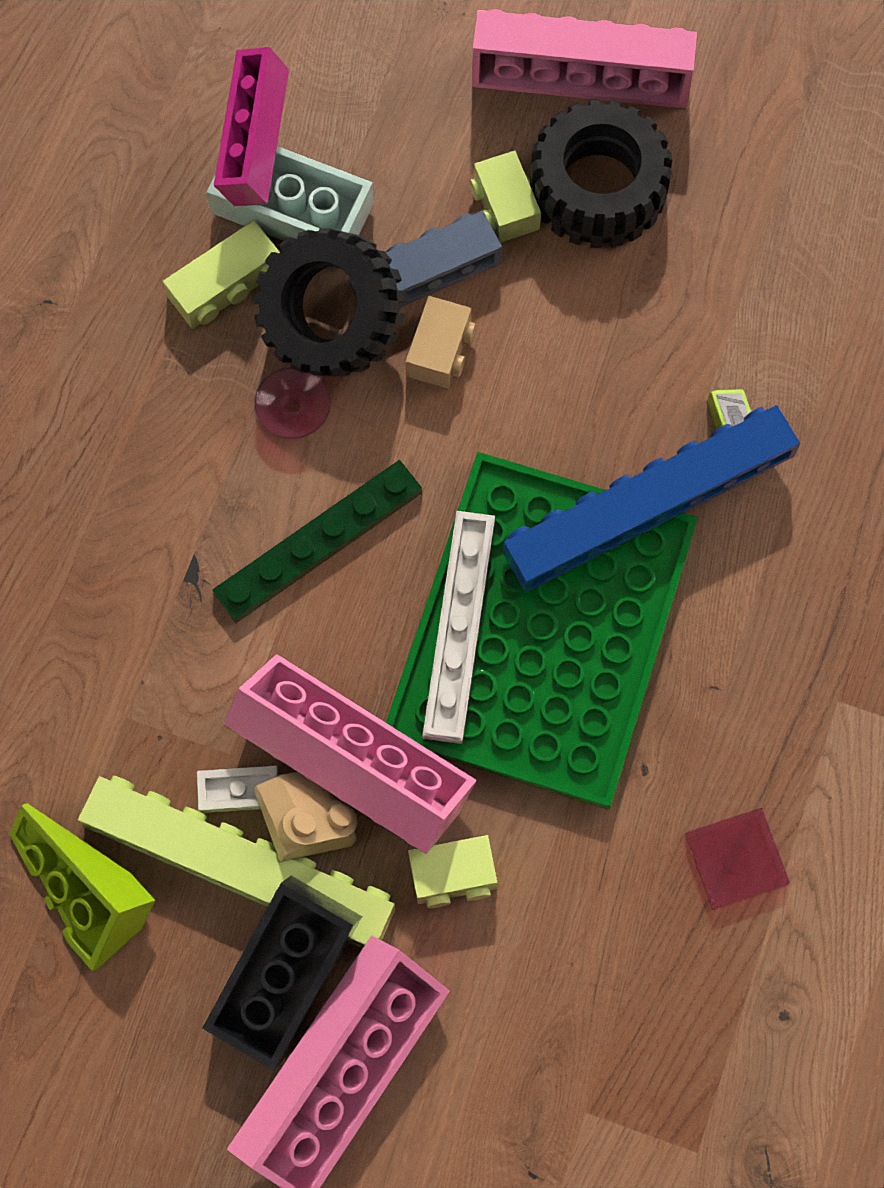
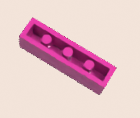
[214,47,289,206]

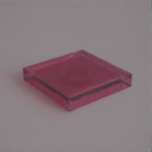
[685,808,790,911]

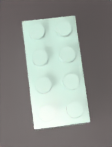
[206,146,374,241]

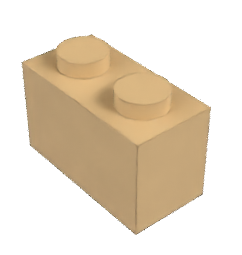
[405,296,476,389]

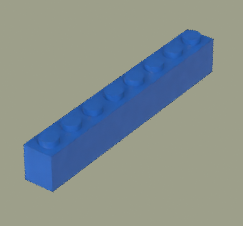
[503,405,800,593]

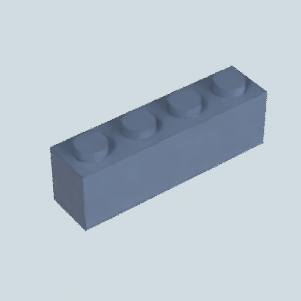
[349,210,502,308]

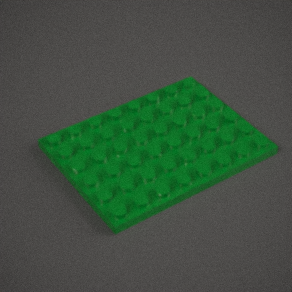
[386,451,698,810]

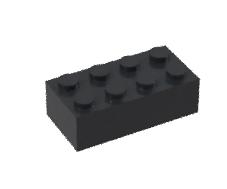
[202,875,363,1071]

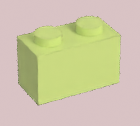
[469,150,541,243]
[408,835,498,908]

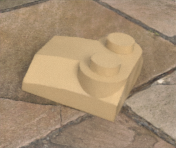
[254,772,357,862]

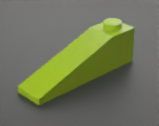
[9,803,155,971]

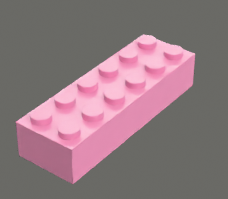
[472,9,697,109]
[224,654,477,854]
[227,936,450,1188]

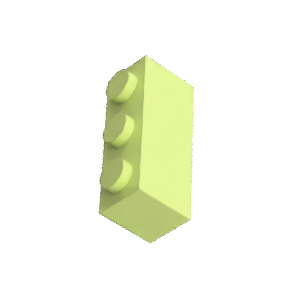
[163,220,280,329]

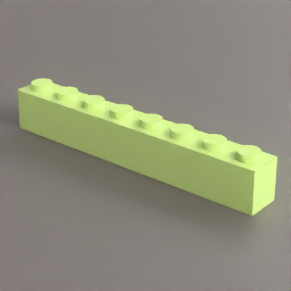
[78,775,395,949]

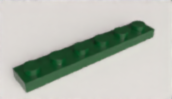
[212,459,422,624]

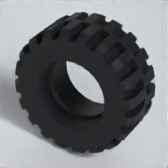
[530,100,673,248]
[253,228,406,376]

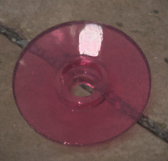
[255,367,331,439]

